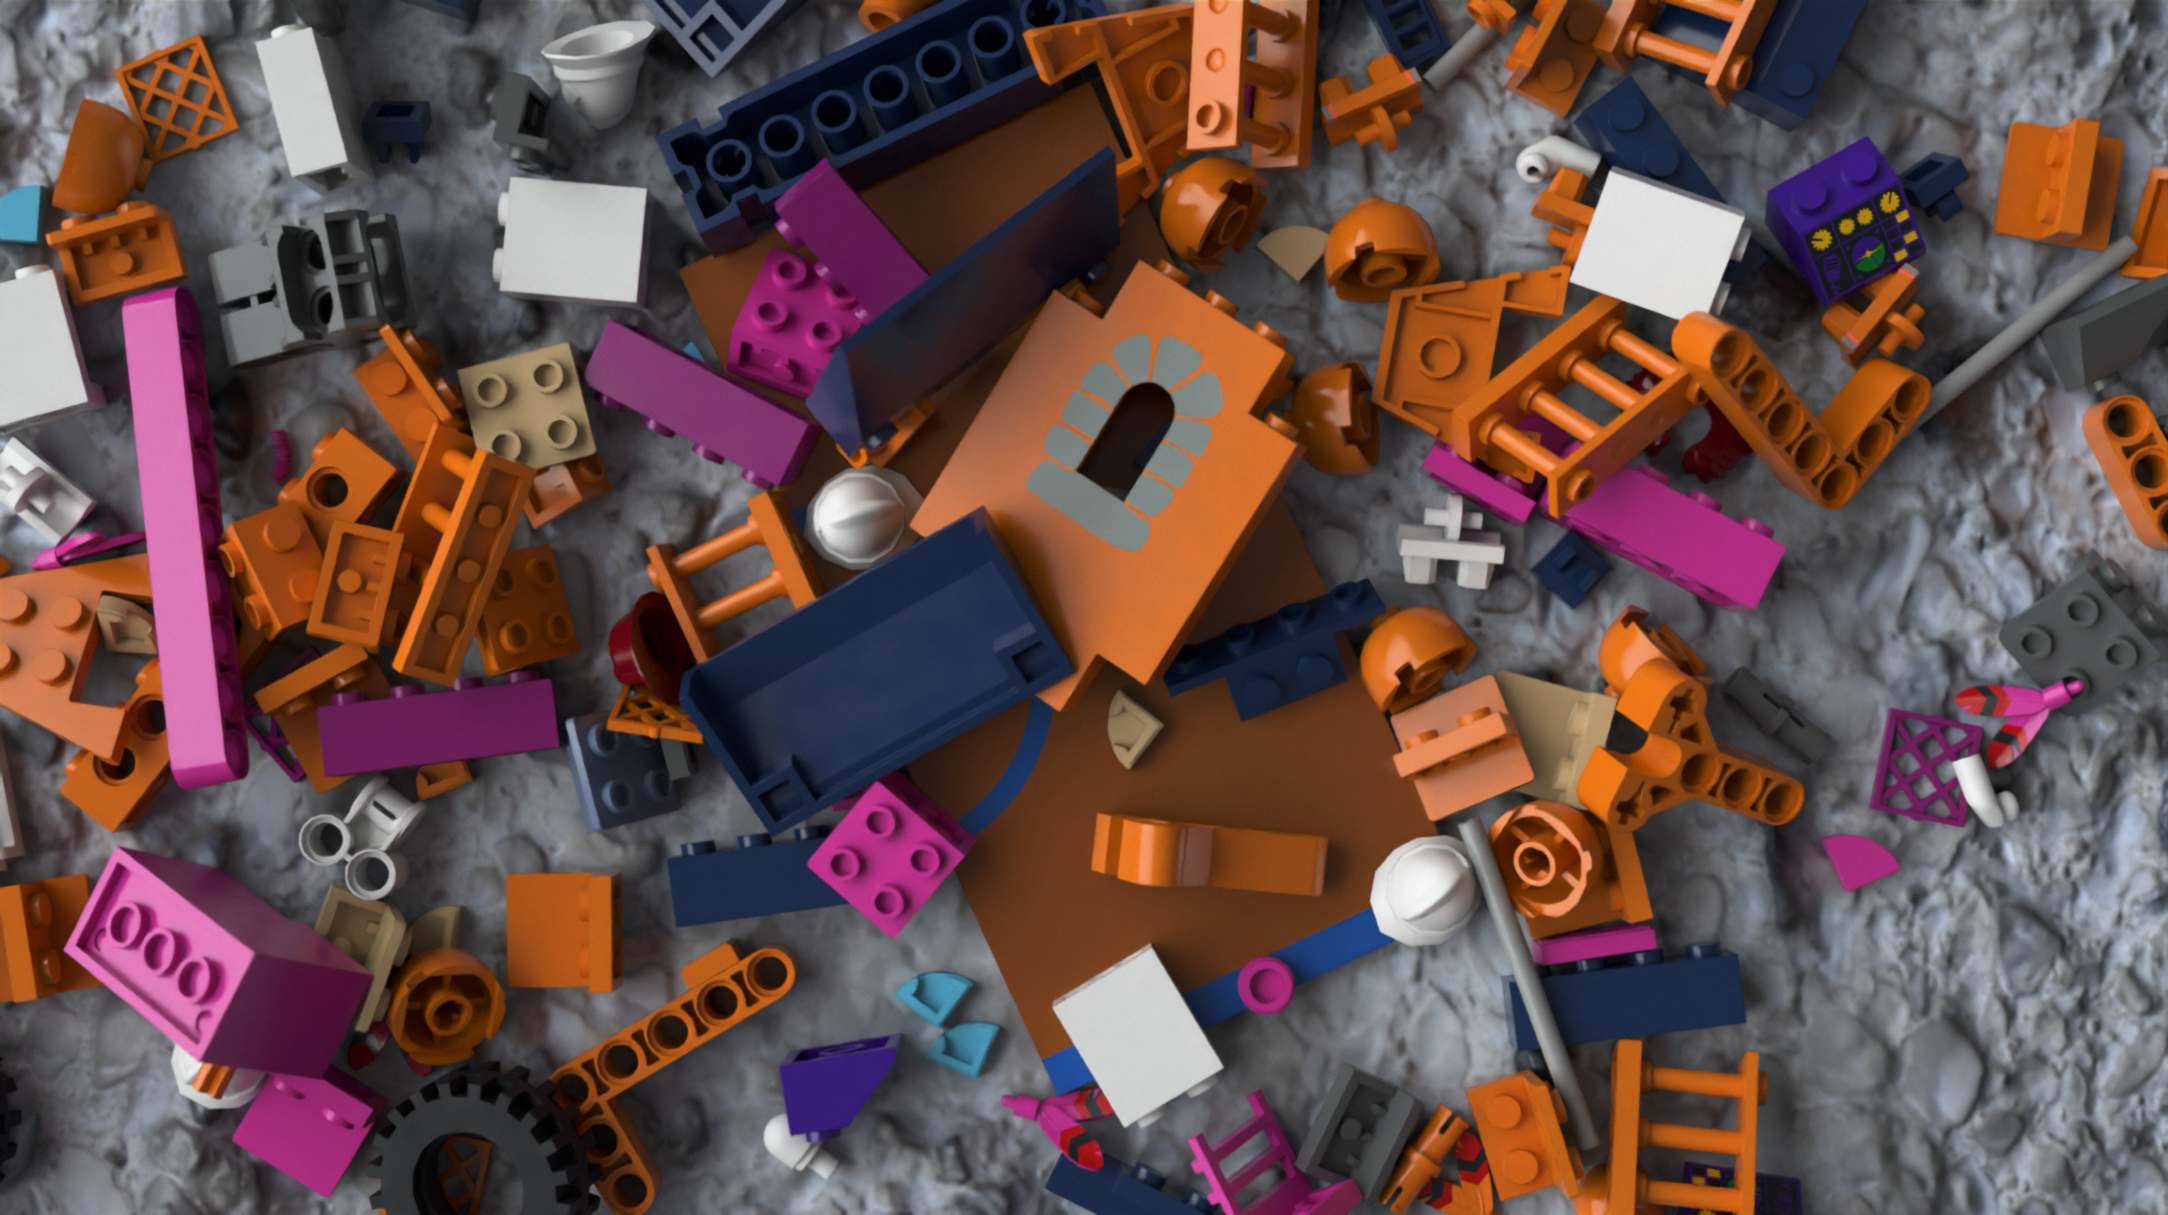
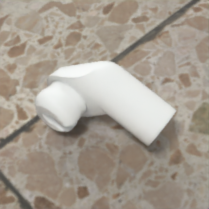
[1516,135,1602,184]
[1952,753,2020,828]

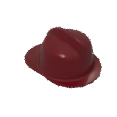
[608,591,693,707]

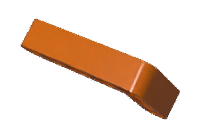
[1671,311,1932,511]
[2082,394,2168,550]
[549,943,801,1215]

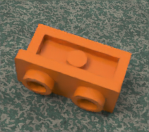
[45,200,190,308]
[218,499,324,641]

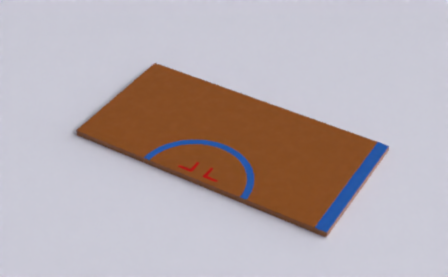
[678,81,1440,1097]

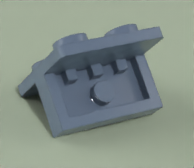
[559,701,681,834]

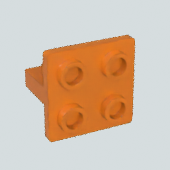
[1993,118,2125,252]
[475,545,581,679]
[1390,675,1536,821]
[0,873,104,1003]

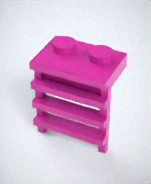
[1188,1089,1364,1215]

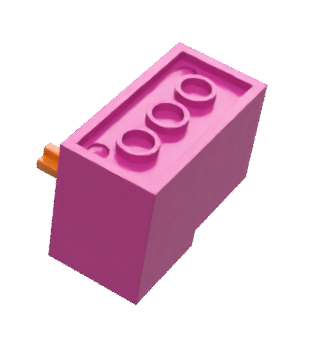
[64,846,374,1099]

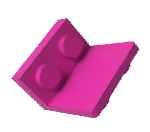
[726,248,863,400]
[1417,413,1570,527]
[807,770,978,938]
[232,1063,390,1197]

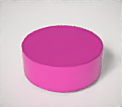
[1237,955,1295,1015]

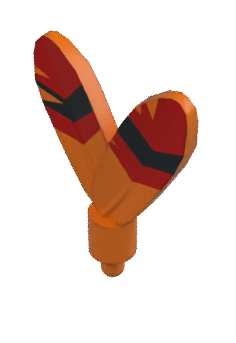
[1416,1130,1497,1215]

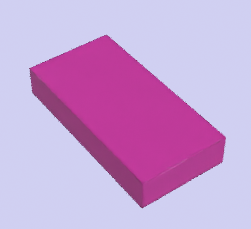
[1531,921,1657,966]

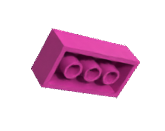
[1531,441,1786,612]

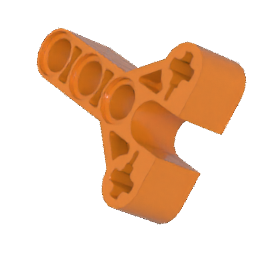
[1576,658,1805,833]
[1091,812,1329,896]

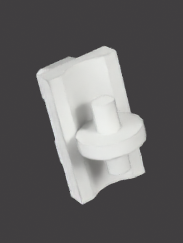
[0,436,98,546]
[1396,493,1505,589]

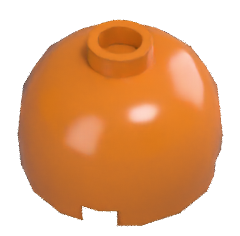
[52,98,154,215]
[1160,156,1268,275]
[1324,198,1441,303]
[1283,360,1380,476]
[1598,605,1715,706]
[1359,606,1477,714]
[1487,799,1603,918]
[385,946,505,1066]

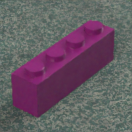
[774,157,932,325]
[580,319,823,491]
[317,670,562,778]

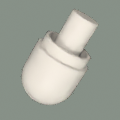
[763,1113,839,1179]

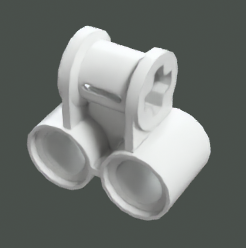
[299,772,428,900]

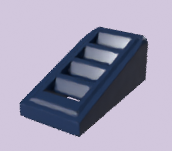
[1361,0,1451,70]

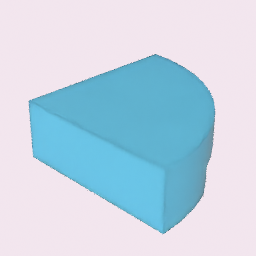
[0,185,48,244]
[894,971,974,1029]
[925,1021,1000,1080]

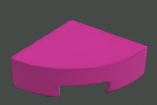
[1821,834,1900,892]

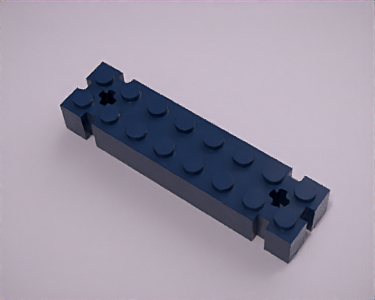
[655,0,1109,259]

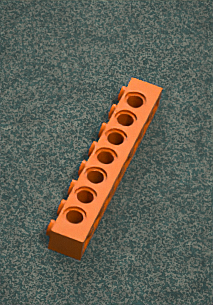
[58,427,409,833]

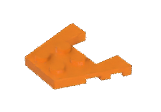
[1023,1,1195,227]
[1371,265,1571,487]
[0,553,153,766]

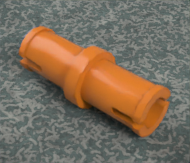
[1377,1103,1470,1215]

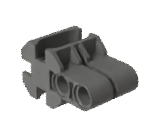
[208,209,418,370]

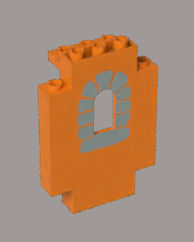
[908,259,1308,712]

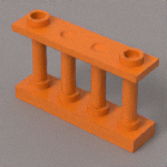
[1187,0,1319,173]
[1592,0,1779,107]
[1451,293,1710,519]
[381,422,538,688]
[645,491,828,664]
[1604,1038,1768,1215]

